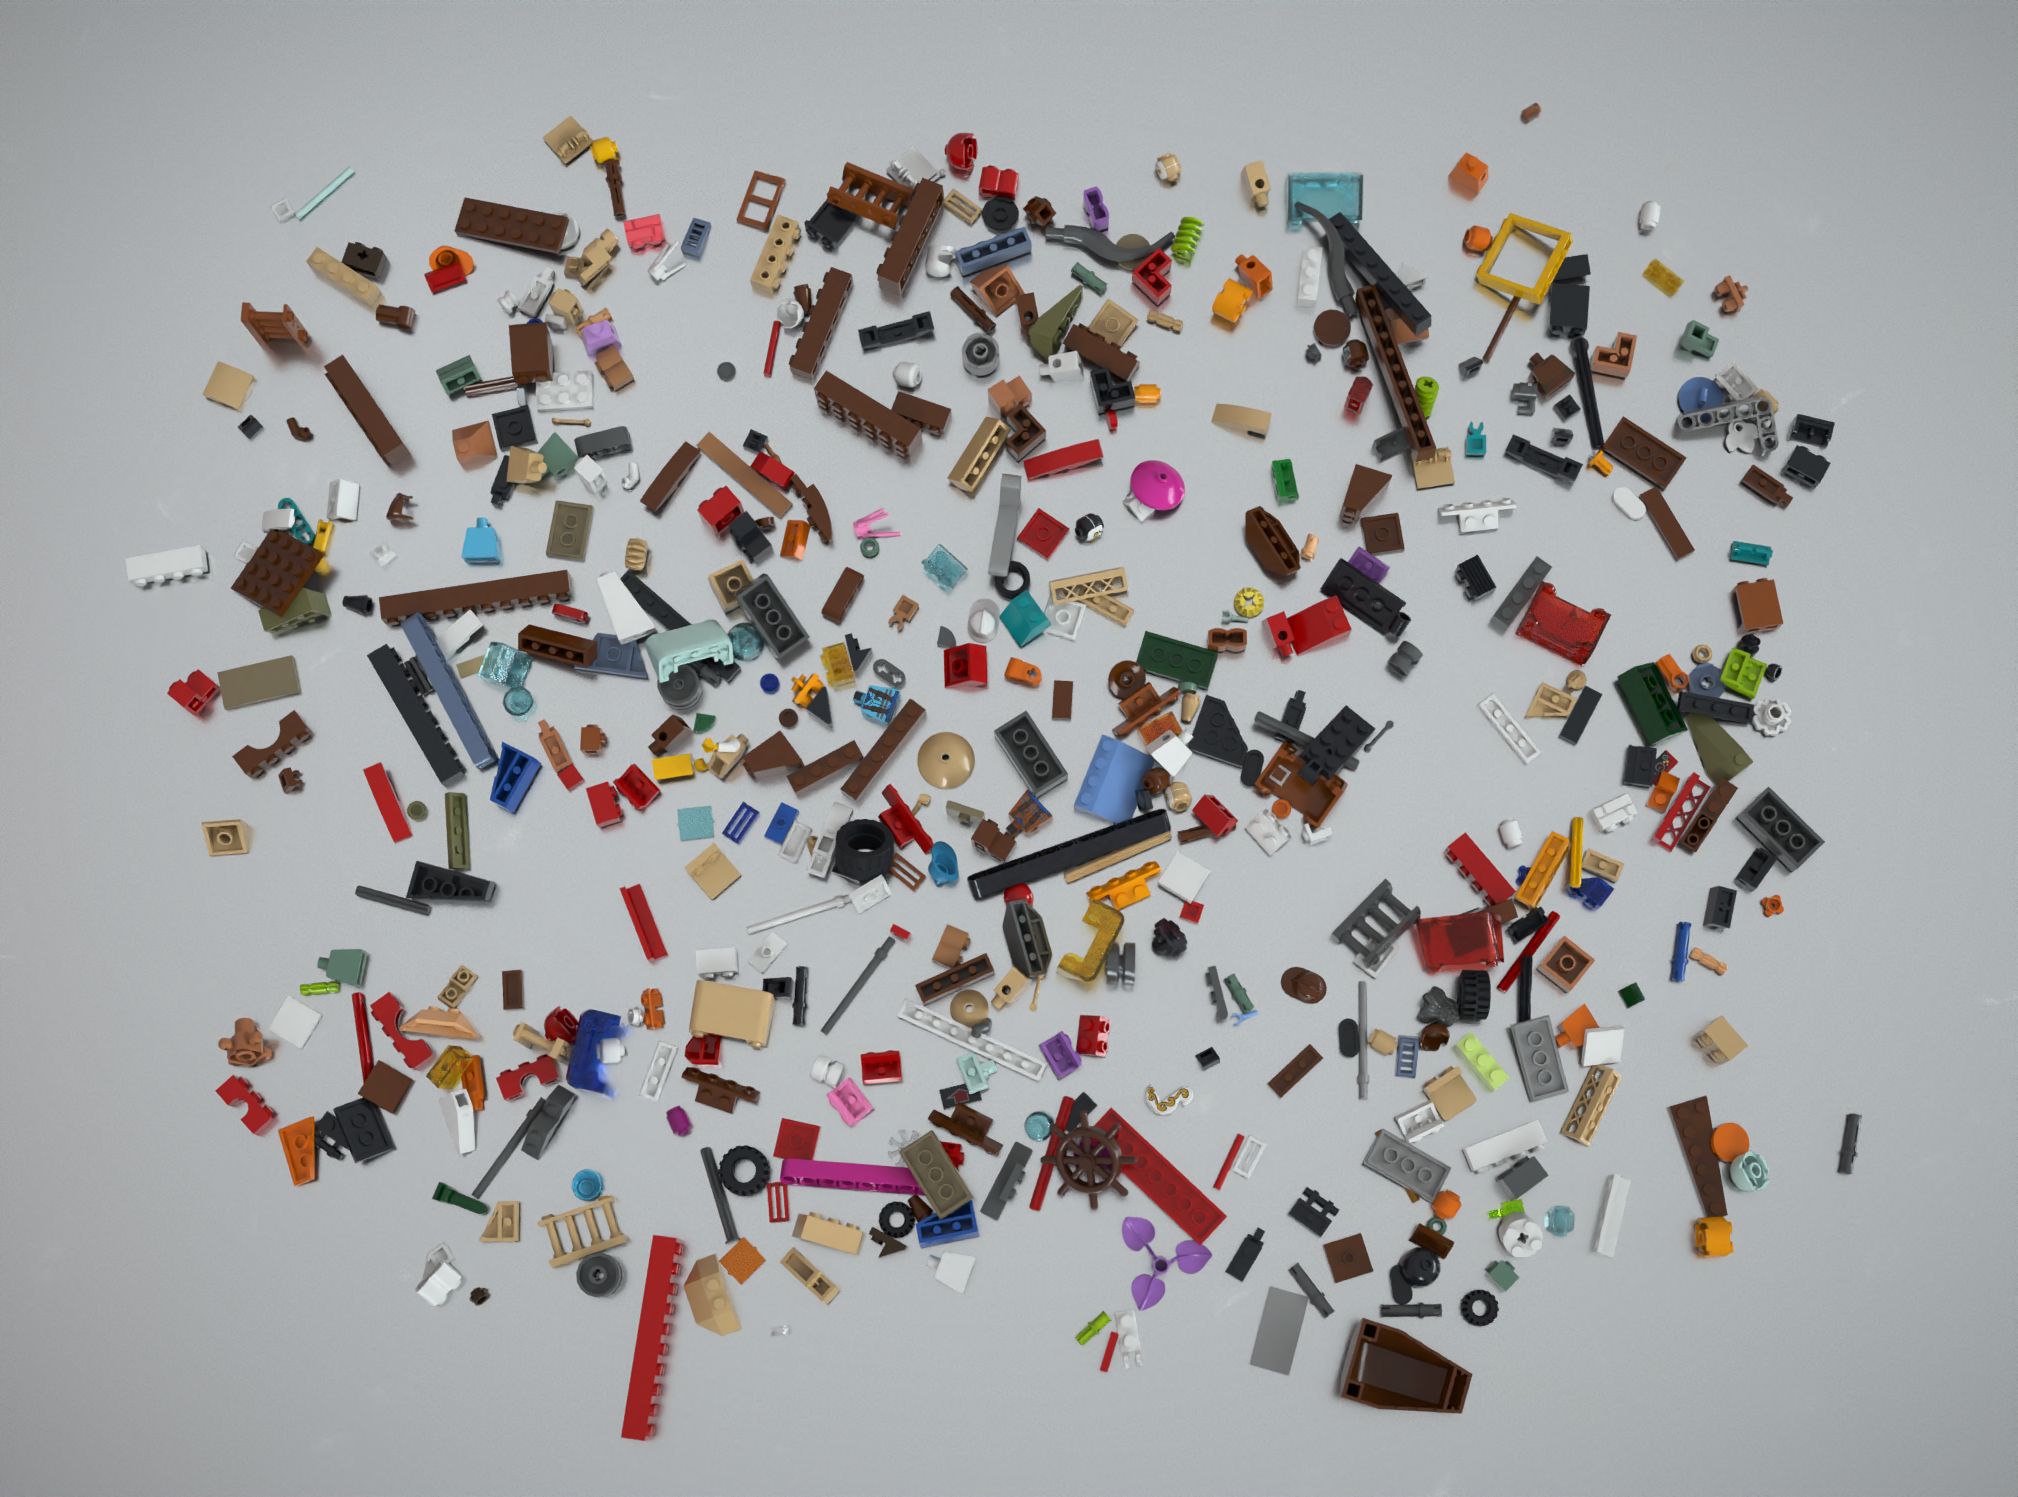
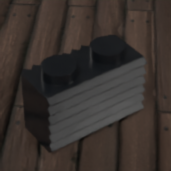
[1455,555,1497,601]

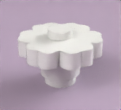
[1752,697,1791,736]

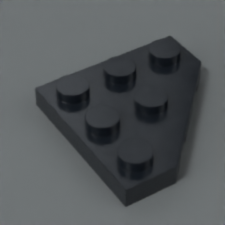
[1188,695,1248,768]

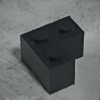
[1090,368,1135,414]
[728,511,773,563]

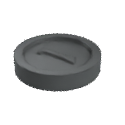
[717,362,736,381]

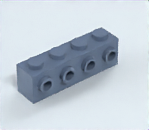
[955,227,1032,276]

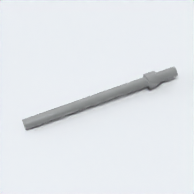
[1358,981,1370,1099]

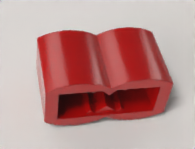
[979,165,1019,199]

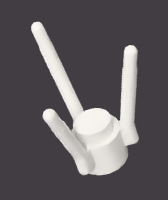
[647,240,686,281]

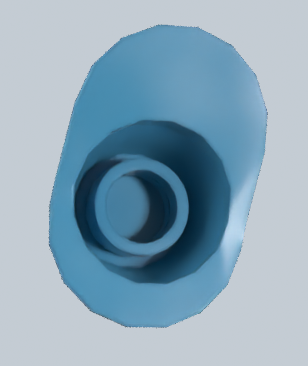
[928,841,958,885]

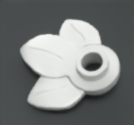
[1725,420,1758,453]

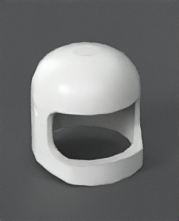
[925,245,956,277]

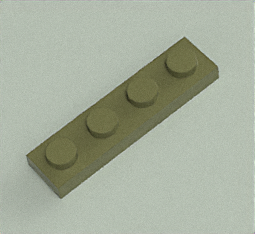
[445,792,469,870]

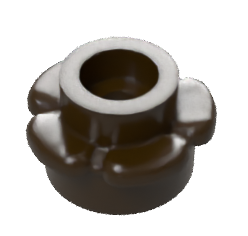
[470,1287,489,1306]

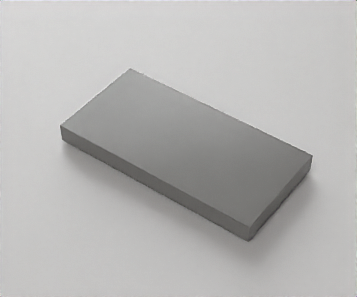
[1510,1015,1569,1101]
[1364,1128,1451,1203]
[1250,1286,1309,1375]

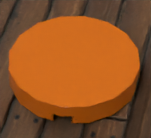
[1710,1122,1750,1163]

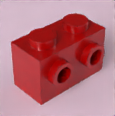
[586,781,623,828]

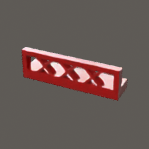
[1651,772,1710,852]
[619,884,668,963]

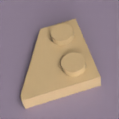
[1526,682,1577,717]

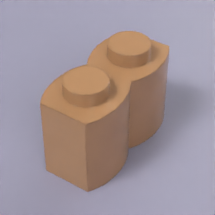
[594,345,634,390]
[932,924,971,969]

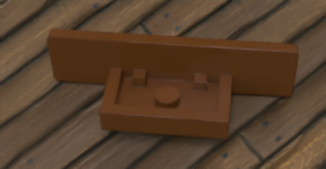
[681,1067,760,1114]
[928,1102,1003,1155]

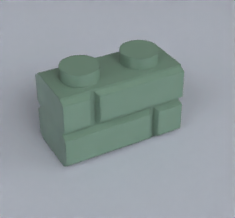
[435,355,481,395]

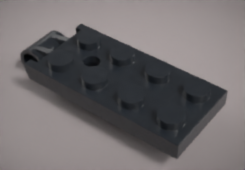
[1320,558,1411,636]
[1297,705,1375,786]

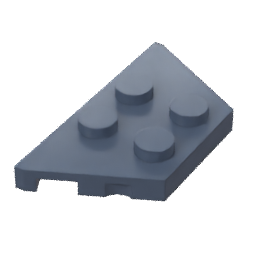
[574,633,648,678]

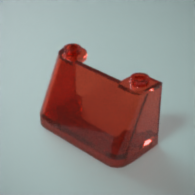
[1517,581,1611,665]
[1416,912,1504,973]

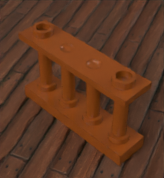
[827,162,914,230]
[241,302,308,347]

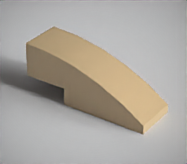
[1211,404,1272,435]
[780,1247,840,1305]

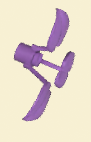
[1122,1217,1212,1310]

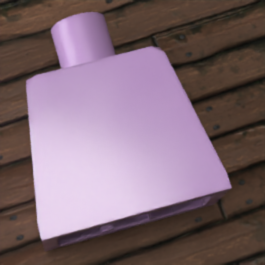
[582,320,621,356]

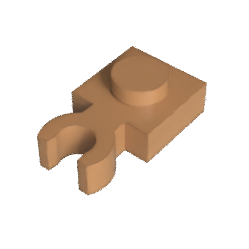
[888,595,919,631]

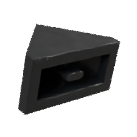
[806,687,833,728]
[762,977,794,1000]

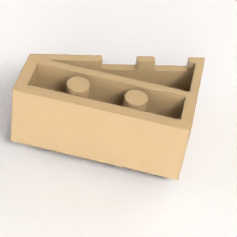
[792,1212,863,1255]

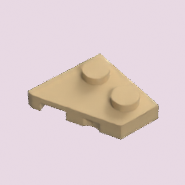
[479,1201,519,1242]

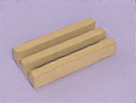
[942,188,982,225]

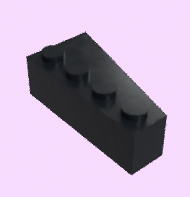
[406,861,495,901]

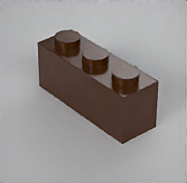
[891,391,952,435]

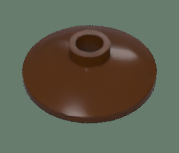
[1108,660,1146,698]

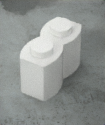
[415,1259,461,1307]

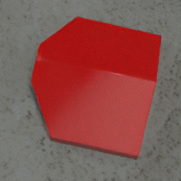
[684,1033,722,1065]

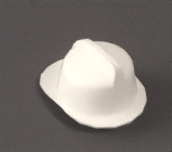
[968,598,1000,643]

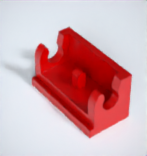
[1192,794,1238,836]

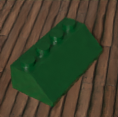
[1617,662,1688,745]

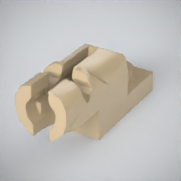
[578,229,619,286]

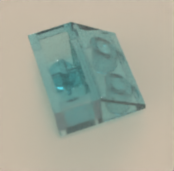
[477,642,533,693]

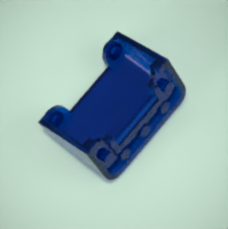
[566,1009,621,1094]

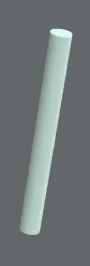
[295,166,355,220]

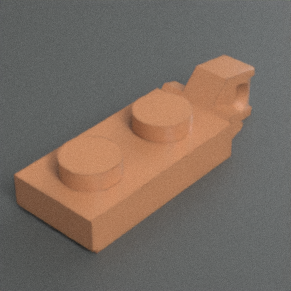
[538,719,573,772]

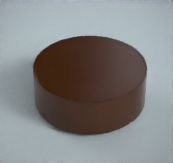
[755,517,775,529]
[779,708,798,729]

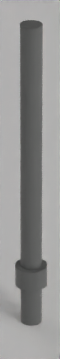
[820,936,895,1035]
[471,1097,546,1199]

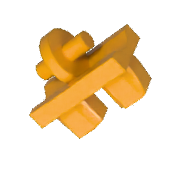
[791,673,825,708]

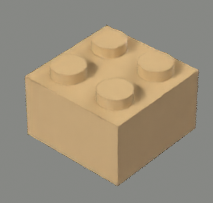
[708,559,753,613]
[1696,1015,1748,1065]

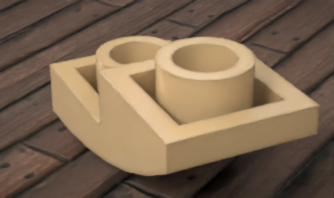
[437,965,477,1009]

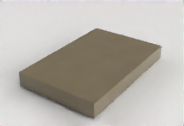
[546,500,594,561]

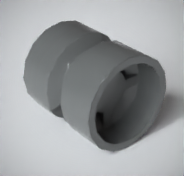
[1387,641,1423,677]

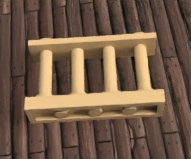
[513,1022,577,1067]
[537,1194,629,1269]

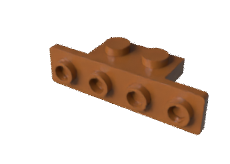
[1112,682,1181,736]

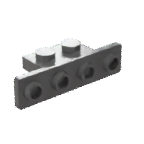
[980,1142,1032,1220]

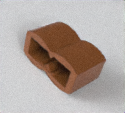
[1207,628,1247,652]

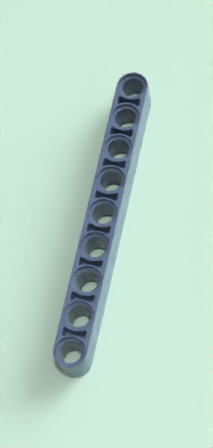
[401,612,497,770]

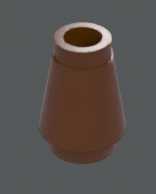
[793,284,812,313]
[908,1194,933,1222]

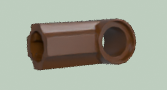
[376,304,415,329]

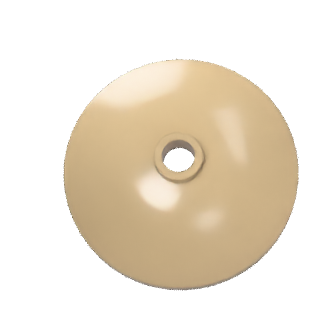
[917,732,975,789]

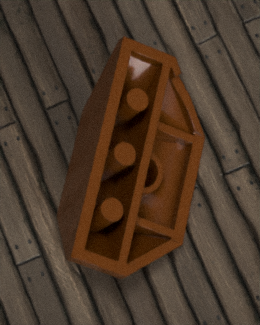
[1245,506,1301,575]

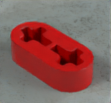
[552,604,588,623]

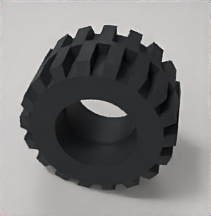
[1458,970,1491,1020]
[718,1145,770,1196]

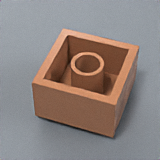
[1537,935,1595,993]

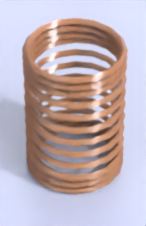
[1522,103,1541,120]

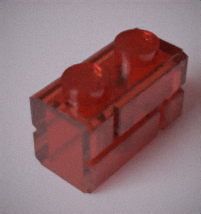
[1344,376,1373,414]

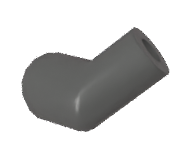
[971,1018,992,1038]

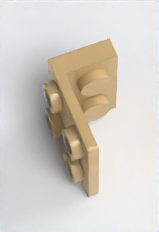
[685,843,741,899]

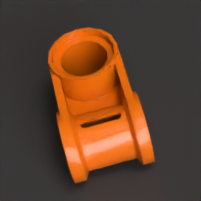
[1004,657,1042,686]

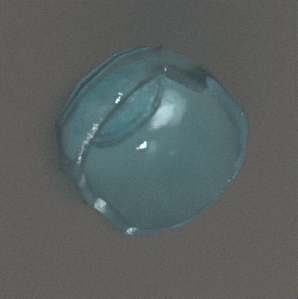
[503,686,534,716]
[1024,1110,1055,1141]

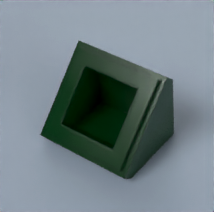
[1619,982,1645,1008]

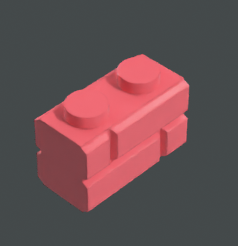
[623,214,666,249]

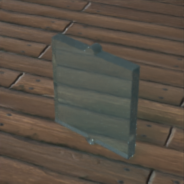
[677,806,715,841]

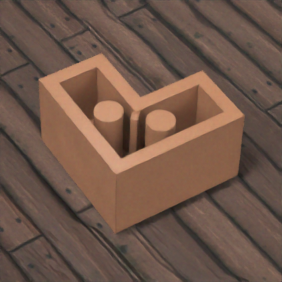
[1590,332,1637,378]
[988,375,1032,418]

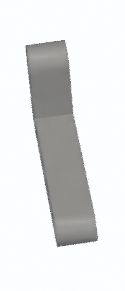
[1677,396,1779,452]
[988,473,1022,577]

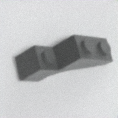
[521,1085,575,1160]

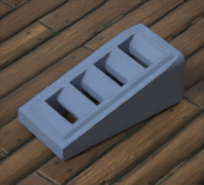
[681,218,711,257]
[1395,1035,1420,1078]

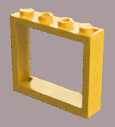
[1476,213,1573,305]

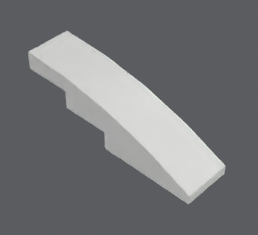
[417,610,483,677]

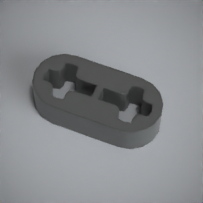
[873,659,906,688]

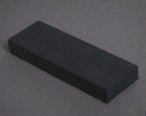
[1559,685,1602,745]

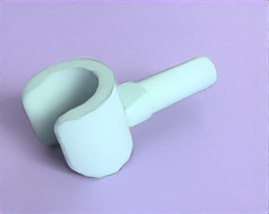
[1222,610,1248,624]

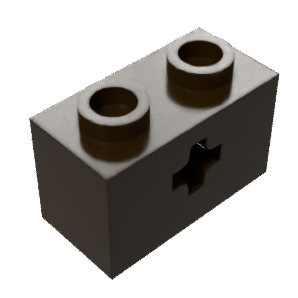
[341,242,387,278]

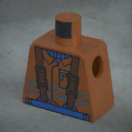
[1005,789,1053,836]

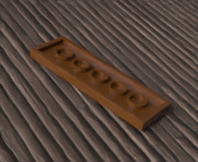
[454,197,569,254]

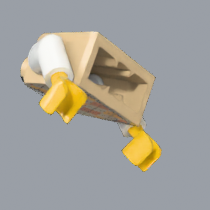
[694,734,749,779]

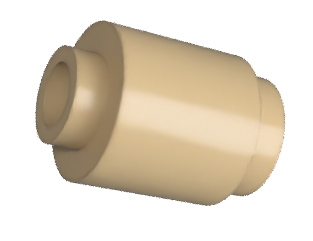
[1753,389,1779,414]
[1368,1028,1398,1055]

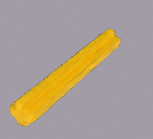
[1570,817,1583,888]

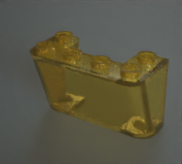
[1056,898,1125,982]

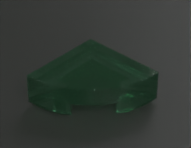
[693,713,716,733]

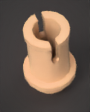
[1301,534,1319,559]

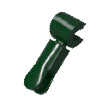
[432,1182,487,1214]

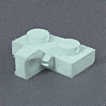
[956,1052,997,1094]

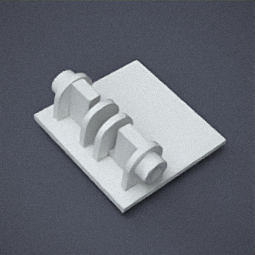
[886,147,938,189]

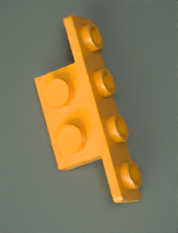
[1086,861,1161,911]

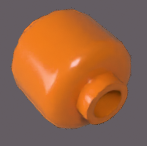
[1464,225,1493,252]
[1432,1189,1462,1220]

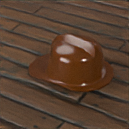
[1281,967,1327,1004]

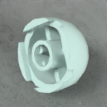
[1730,1151,1769,1192]

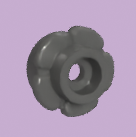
[1306,343,1322,361]

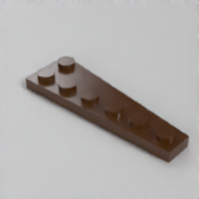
[1668,1096,1728,1217]

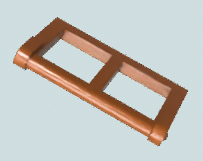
[736,170,786,231]

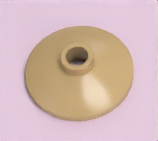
[950,990,989,1028]

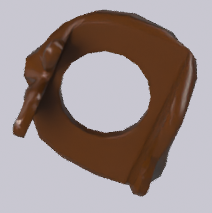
[386,493,413,522]

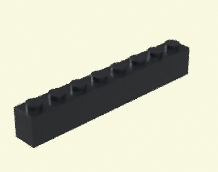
[1329,212,1431,336]
[367,644,464,786]

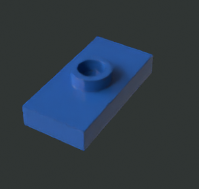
[764,802,799,845]

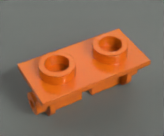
[641,988,664,1030]

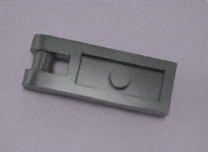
[1205,965,1228,1022]

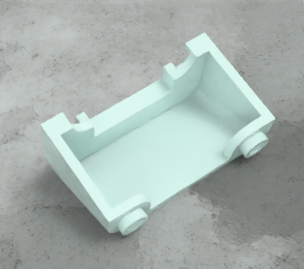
[646,619,733,683]

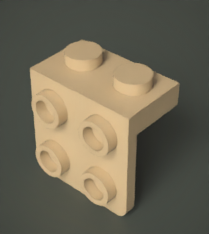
[1423,1066,1477,1121]

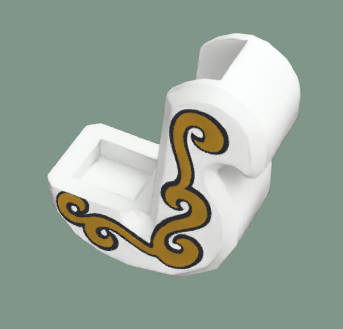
[1145,1084,1193,1116]

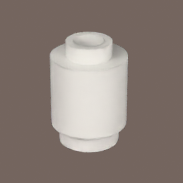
[1639,201,1661,230]
[1499,818,1523,848]

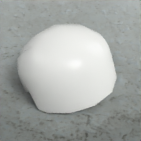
[776,299,804,329]

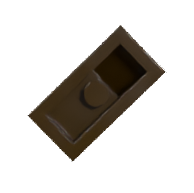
[869,1227,908,1258]

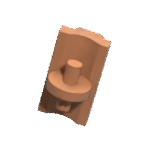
[1714,275,1749,313]

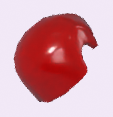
[1003,883,1034,907]

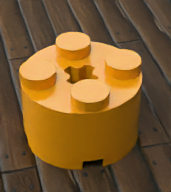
[1212,278,1253,323]
[1695,1216,1734,1258]

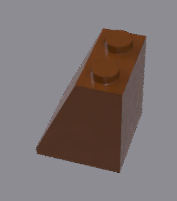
[509,322,553,384]
[1339,464,1392,522]
[743,731,805,780]

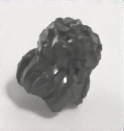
[1418,986,1460,1027]

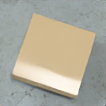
[202,361,254,410]

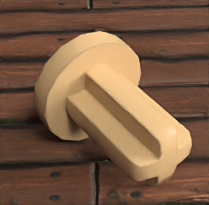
[1567,670,1587,689]

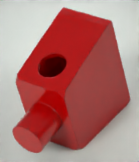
[1262,611,1294,657]

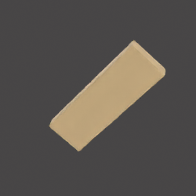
[1076,583,1134,627]

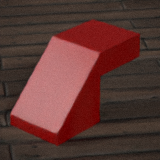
[750,451,795,488]

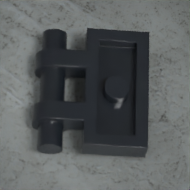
[314,1111,349,1161]
[1288,1187,1339,1237]

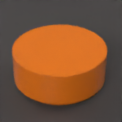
[1272,799,1291,819]

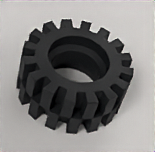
[879,1201,915,1238]
[1461,1290,1499,1326]

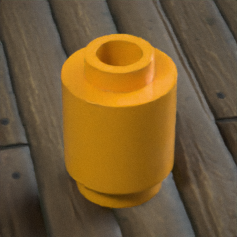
[1134,384,1161,403]

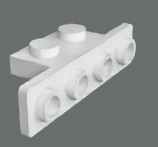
[1438,498,1516,532]

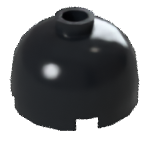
[1399,1247,1441,1288]

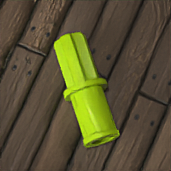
[1075,1311,1111,1345]

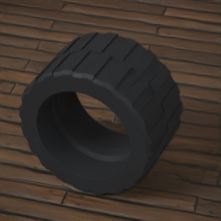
[835,819,894,881]

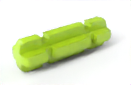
[300,981,339,995]

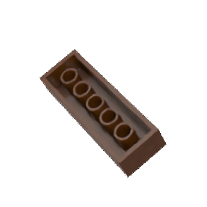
[876,177,944,296]
[324,354,411,466]
[814,370,923,458]

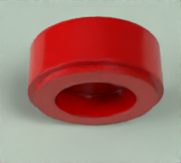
[1105,410,1118,429]

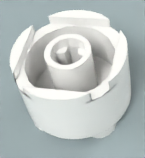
[1498,1212,1543,1258]

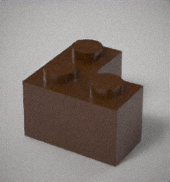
[1005,404,1046,461]
[971,819,1017,863]

